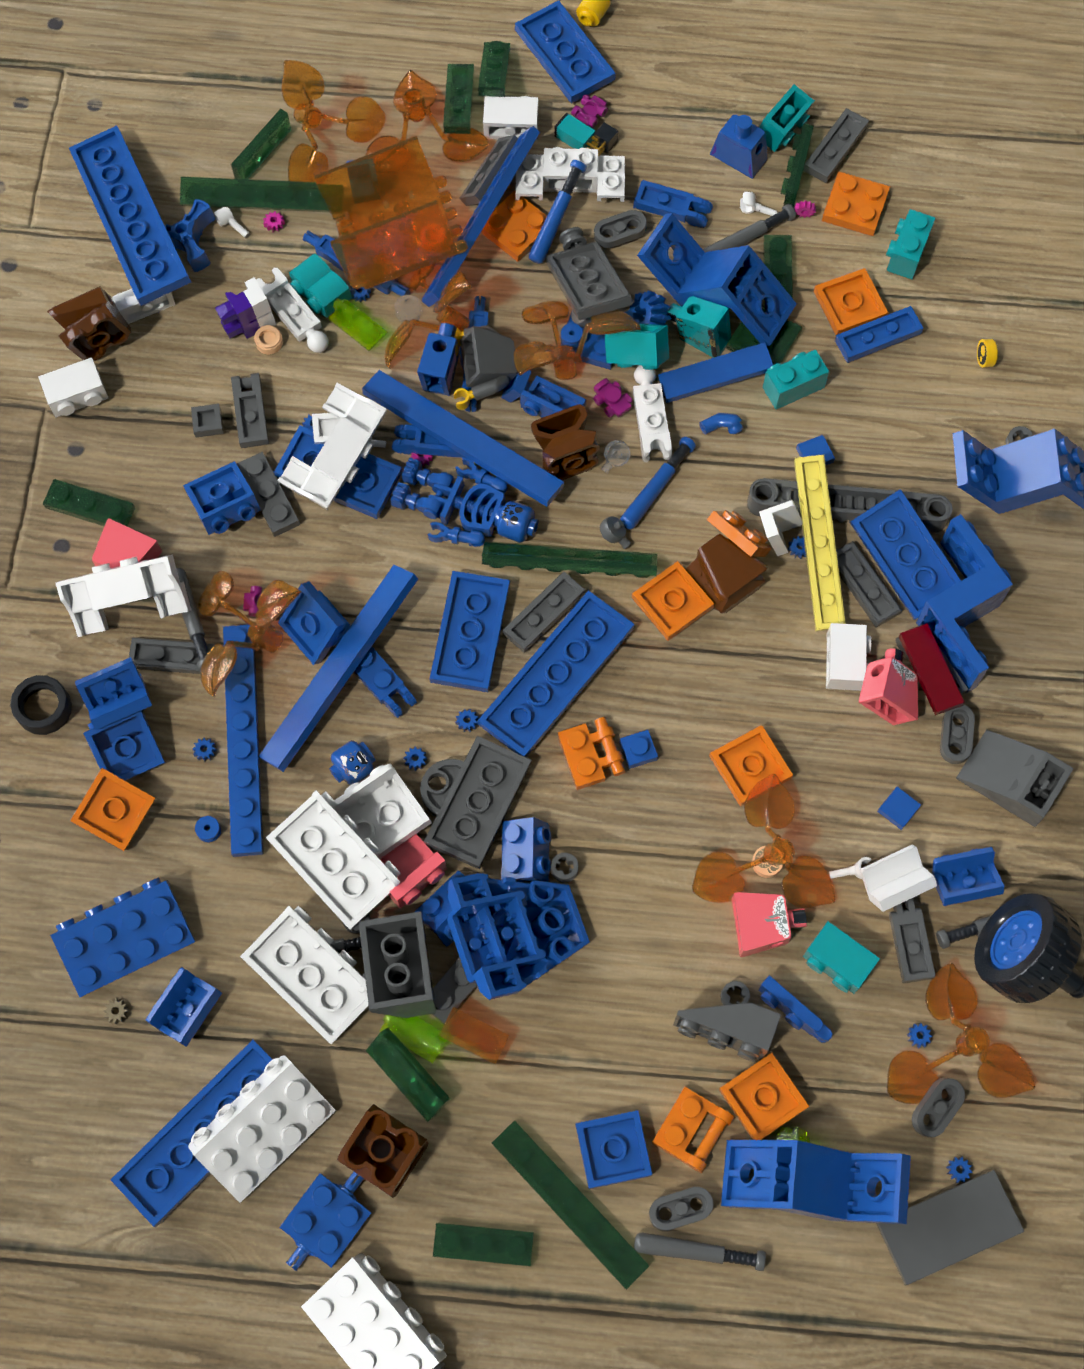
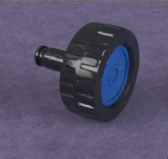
[974,893,1084,1003]

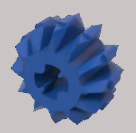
[624,291,672,325]

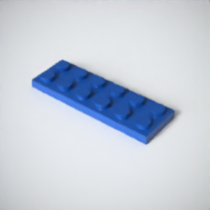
[477,590,635,757]
[110,1040,273,1227]

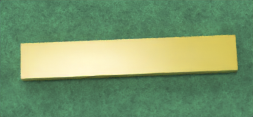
[794,455,846,631]

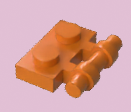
[558,717,625,790]

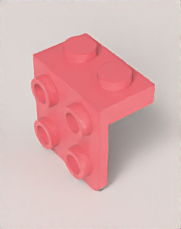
[380,834,447,909]

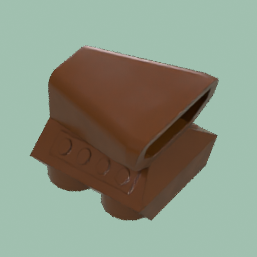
[47,286,131,361]
[531,404,600,481]
[685,534,768,614]
[337,1104,429,1198]

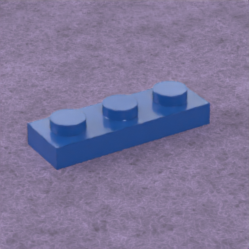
[835,306,924,363]

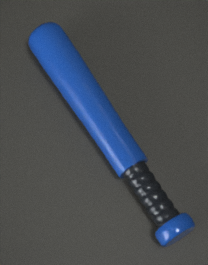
[528,160,587,264]
[620,437,696,529]

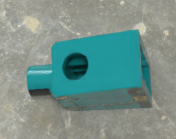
[667,296,732,358]

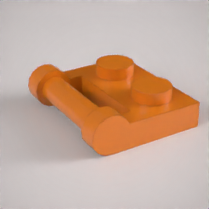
[652,1086,734,1173]

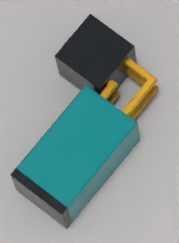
[554,113,618,156]

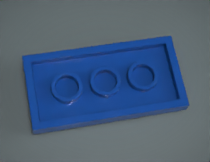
[515,0,616,104]
[274,425,402,519]
[850,489,961,620]
[430,571,510,692]

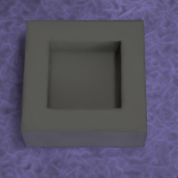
[191,403,224,438]

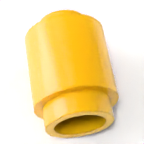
[576,0,611,27]

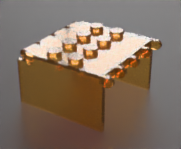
[314,136,468,290]

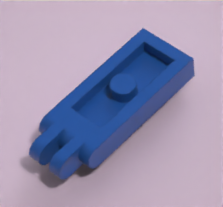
[758,975,832,1043]

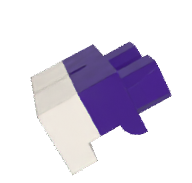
[215,277,276,339]

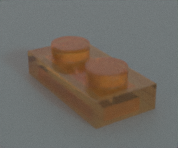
[438,1007,510,1065]

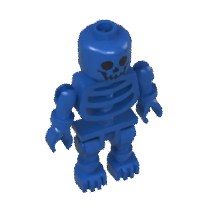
[391,457,539,547]

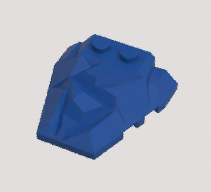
[447,873,590,1000]

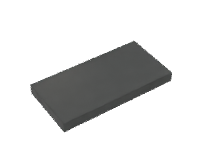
[546,241,632,320]
[876,1170,1024,1286]

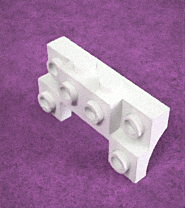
[515,147,625,202]
[277,382,387,510]
[56,555,191,637]

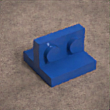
[278,581,351,665]
[75,657,152,730]

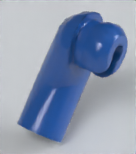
[699,413,743,435]

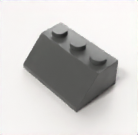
[359,911,436,1018]

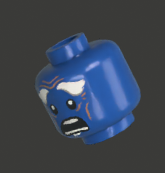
[329,740,376,785]

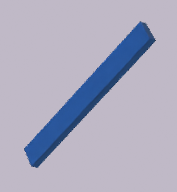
[422,126,540,307]
[362,370,564,507]
[258,565,418,772]

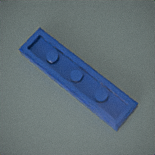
[658,342,773,403]

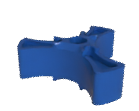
[165,199,216,272]

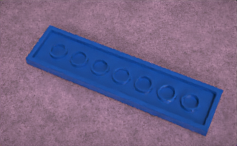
[69,125,191,306]

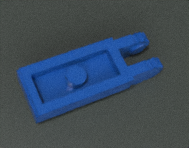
[633,180,713,228]
[392,424,464,458]
[354,646,417,718]

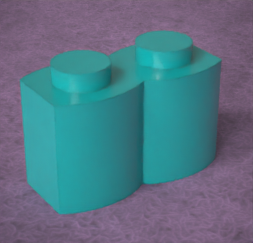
[289,253,352,318]

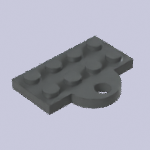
[420,736,532,870]

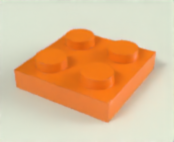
[822,171,890,236]
[481,190,547,262]
[813,268,888,335]
[707,510,772,557]
[632,561,714,641]
[709,725,793,807]
[70,768,156,851]
[719,1053,809,1140]

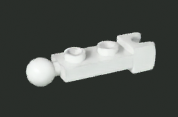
[256,267,329,353]
[633,365,672,463]

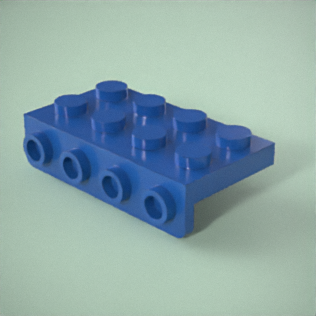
[50,877,196,998]

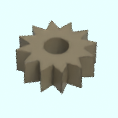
[103,999,129,1025]

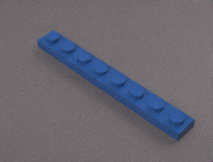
[223,624,264,857]

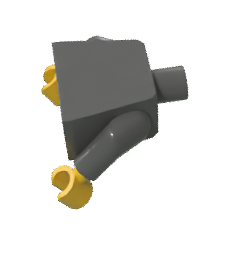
[453,325,528,410]

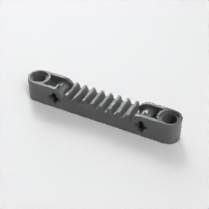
[747,478,953,533]

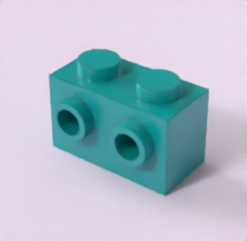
[759,84,815,152]
[886,209,935,280]
[604,322,669,370]
[762,349,829,410]
[803,921,880,994]

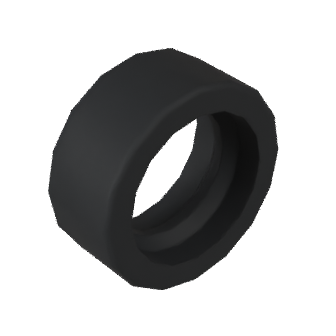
[10,675,72,735]

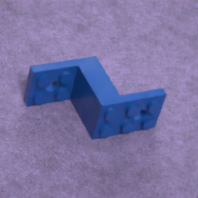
[637,213,797,346]
[952,429,1084,514]
[916,514,1013,693]
[721,1140,911,1224]

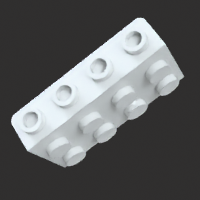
[334,764,432,859]
[266,790,401,930]
[240,906,368,1044]
[188,1055,336,1203]
[301,1253,447,1369]

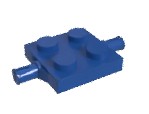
[279,1171,371,1271]

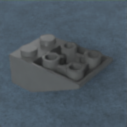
[956,729,1074,827]
[673,1003,781,1062]

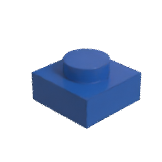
[501,366,531,403]
[620,730,658,769]

